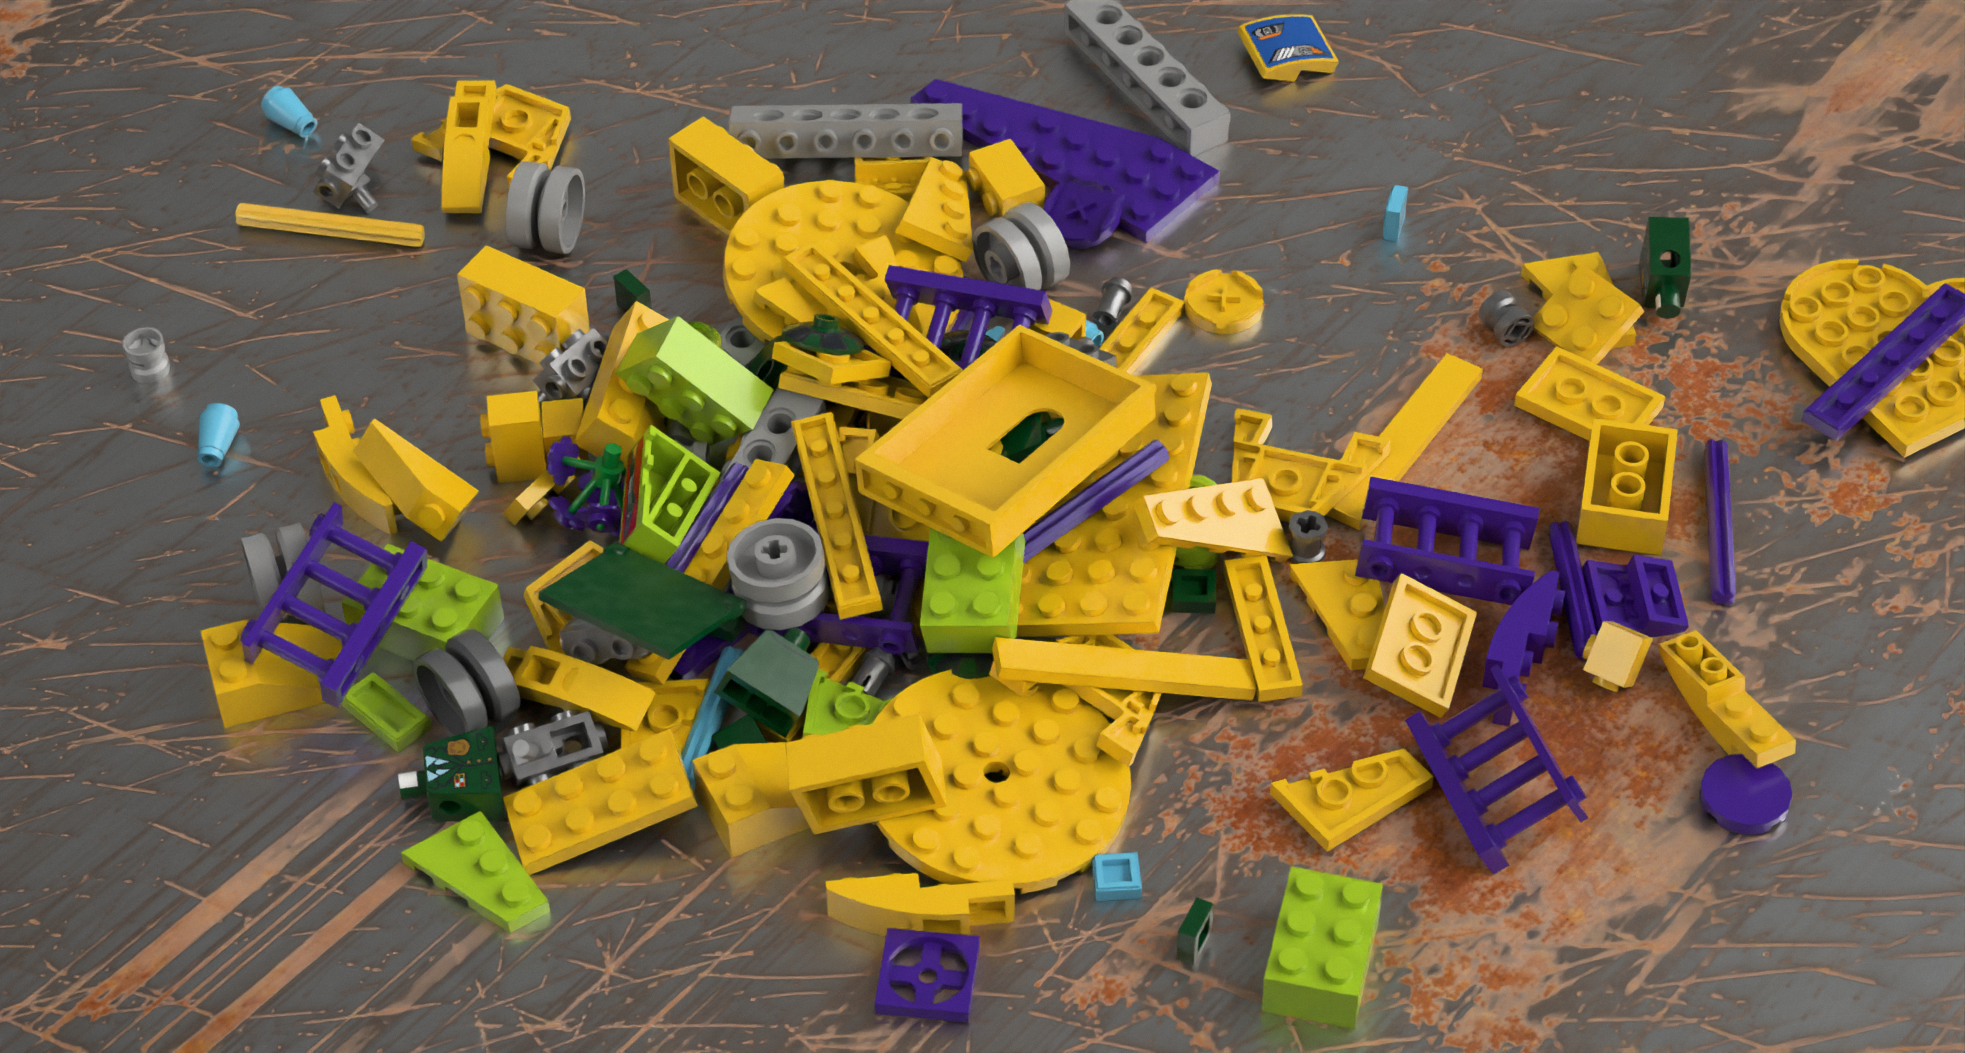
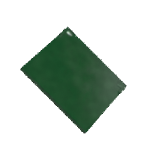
[538,542,747,660]

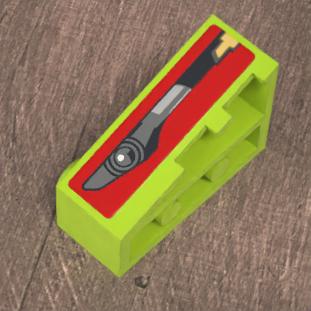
[619,424,721,565]

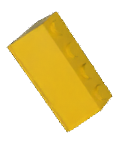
[574,301,669,467]

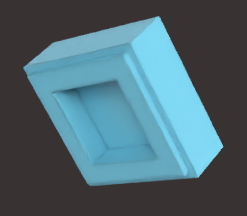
[1382,185,1408,242]
[1092,852,1142,901]

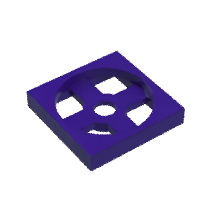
[874,928,980,1023]

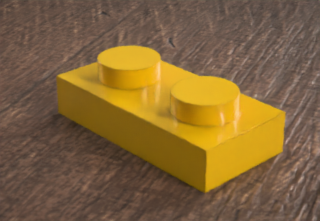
[503,457,580,526]

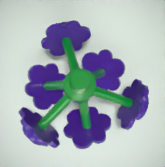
[547,436,626,537]

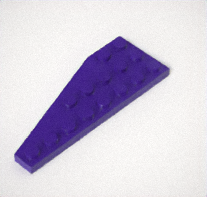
[910,79,1220,243]

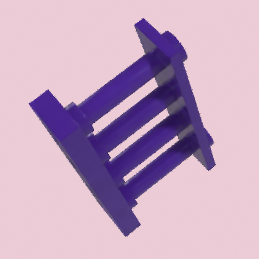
[864,265,1052,376]
[1355,476,1539,605]
[240,502,427,708]
[746,529,929,654]
[1405,664,1588,874]

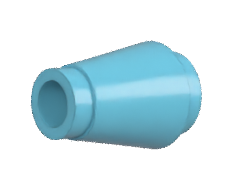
[261,86,317,138]
[197,403,240,467]

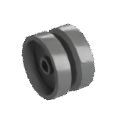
[412,628,521,736]

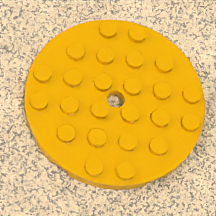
[723,180,964,344]
[872,669,1131,894]

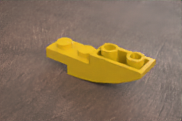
[442,80,497,213]
[313,395,402,535]
[1658,630,1796,768]
[503,645,656,732]
[826,873,1015,936]

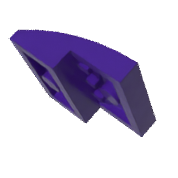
[1582,555,1689,637]

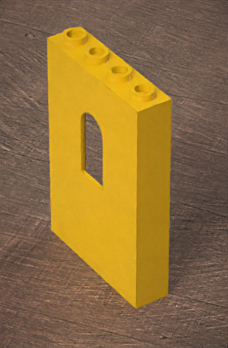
[854,325,1155,558]

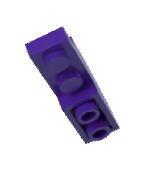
[1482,570,1565,727]

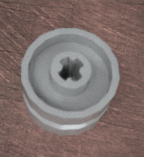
[506,161,585,254]
[973,202,1070,290]
[727,518,830,630]
[240,522,326,623]

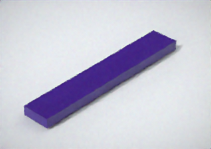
[1802,283,1965,441]

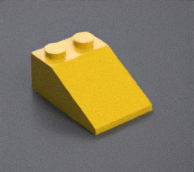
[200,620,353,728]
[692,742,810,858]

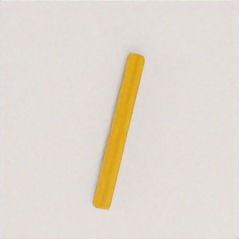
[235,203,425,248]

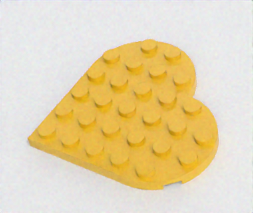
[1779,259,1965,458]

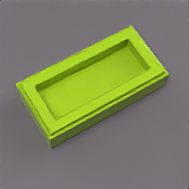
[341,672,432,753]

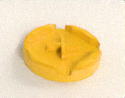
[1184,269,1264,334]

